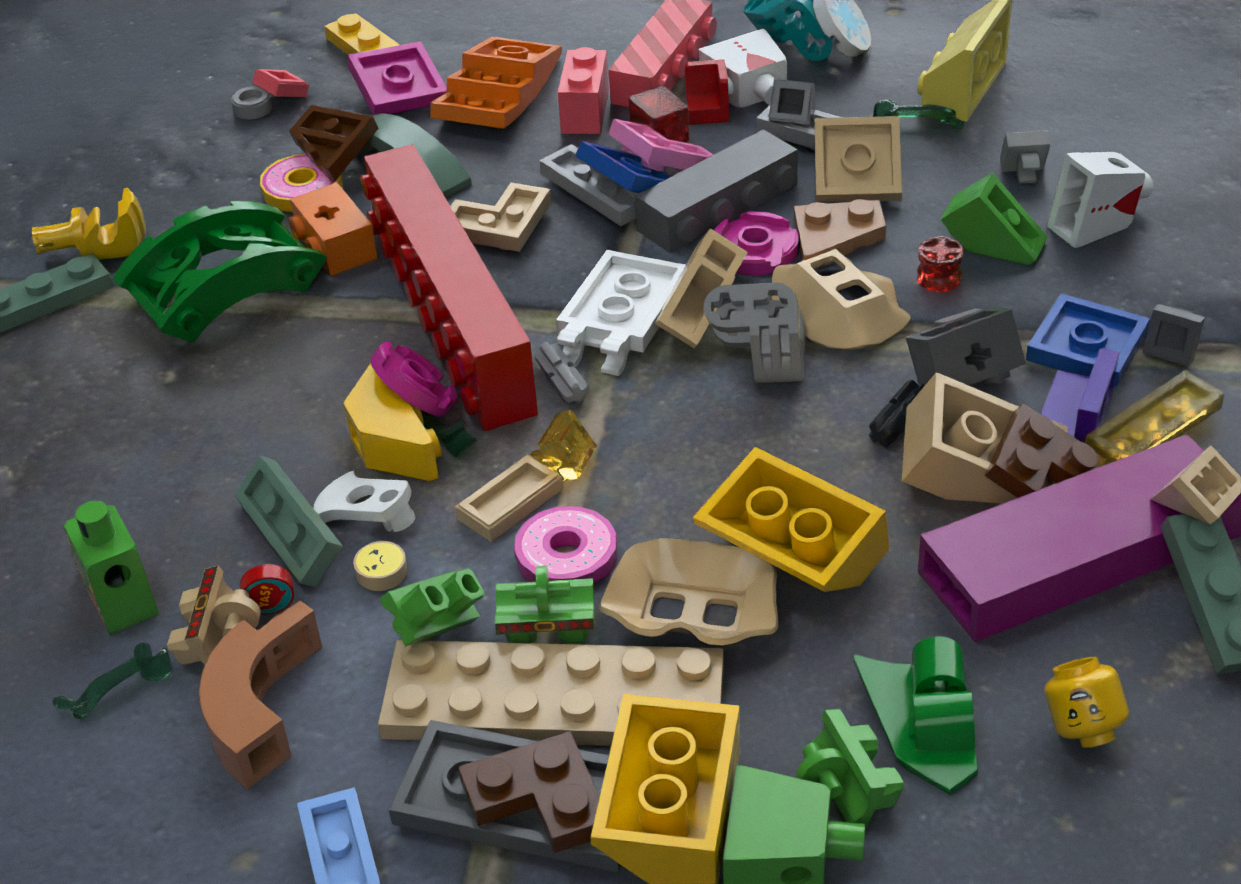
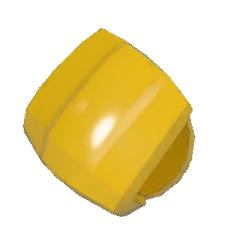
[32,188,146,260]

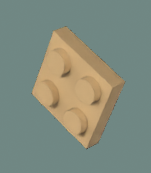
[814,116,902,202]

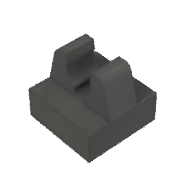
[1143,304,1205,366]

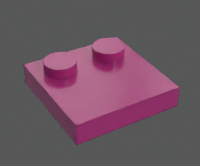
[348,41,447,115]

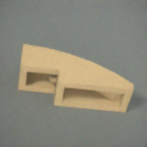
[655,228,748,348]

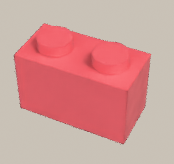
[558,47,609,134]

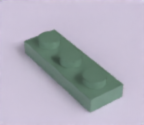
[0,253,113,333]
[234,455,343,587]
[1160,514,1241,675]

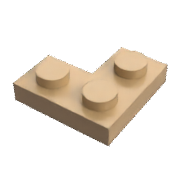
[450,182,551,252]

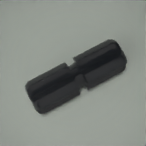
[869,380,925,446]

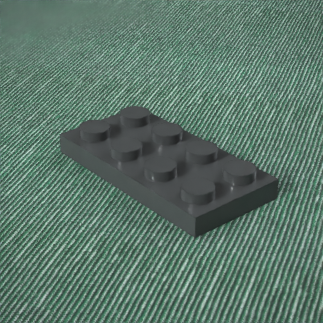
[389,720,621,873]

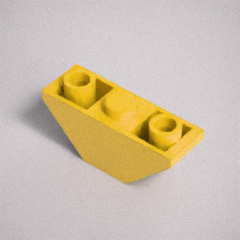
[343,363,442,481]

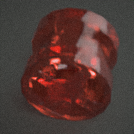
[917,236,964,292]

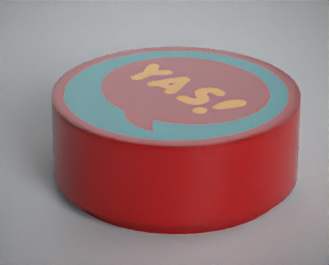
[240,564,294,615]

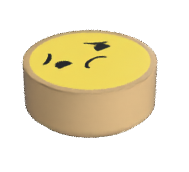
[353,541,408,591]

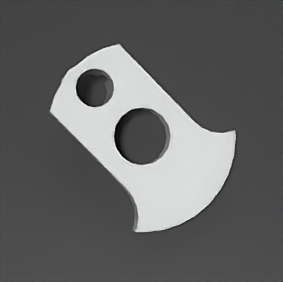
[313,470,415,532]

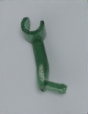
[873,100,964,130]
[420,410,478,457]
[53,642,172,719]

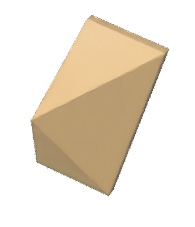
[1150,445,1241,525]

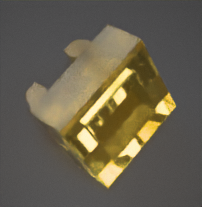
[530,409,597,481]

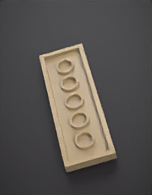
[378,640,724,746]

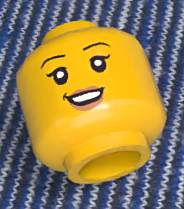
[1044,657,1130,748]

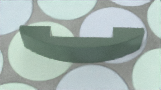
[360,113,472,198]

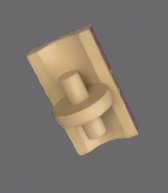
[167,565,261,665]

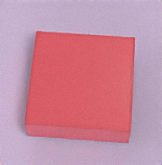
[253,69,309,97]

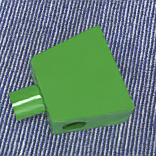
[723,765,865,884]

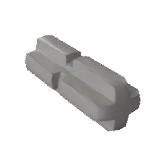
[535,342,589,404]

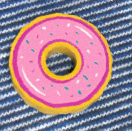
[260,154,343,213]

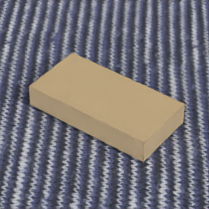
[455,454,563,542]

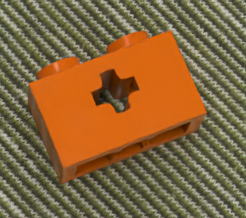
[288,182,378,276]

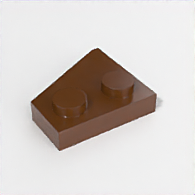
[289,105,379,181]

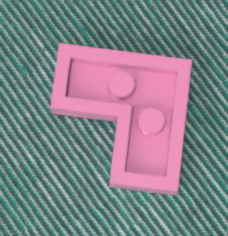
[609,119,713,173]

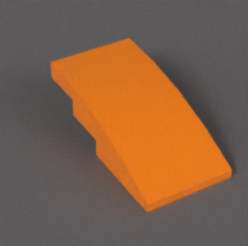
[430,37,562,129]

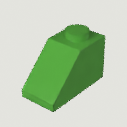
[940,172,1048,265]

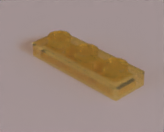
[1085,370,1224,465]

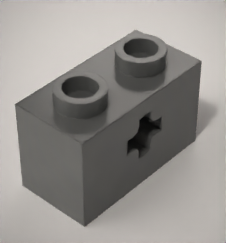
[906,307,1026,386]

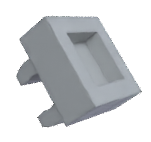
[1000,130,1051,184]

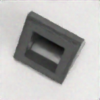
[768,79,816,125]

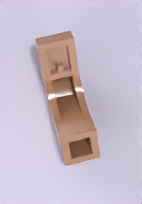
[199,600,322,790]

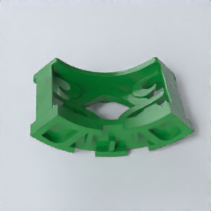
[112,201,326,342]

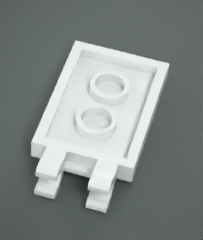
[556,250,685,376]

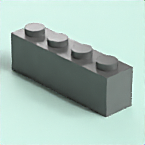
[635,129,798,253]

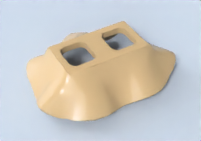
[771,249,910,350]
[599,538,778,645]

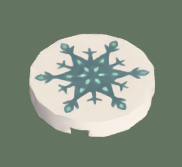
[813,0,871,57]

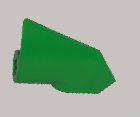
[853,636,978,795]

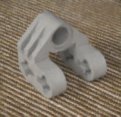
[703,283,805,383]

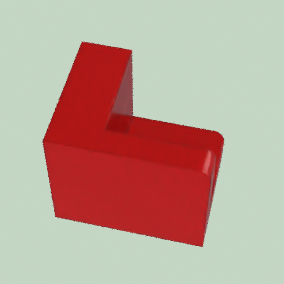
[685,59,729,125]

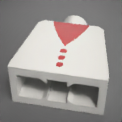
[699,28,787,108]
[1047,152,1153,248]

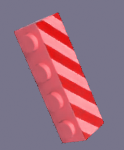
[609,0,717,112]

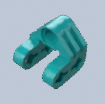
[743,0,835,61]

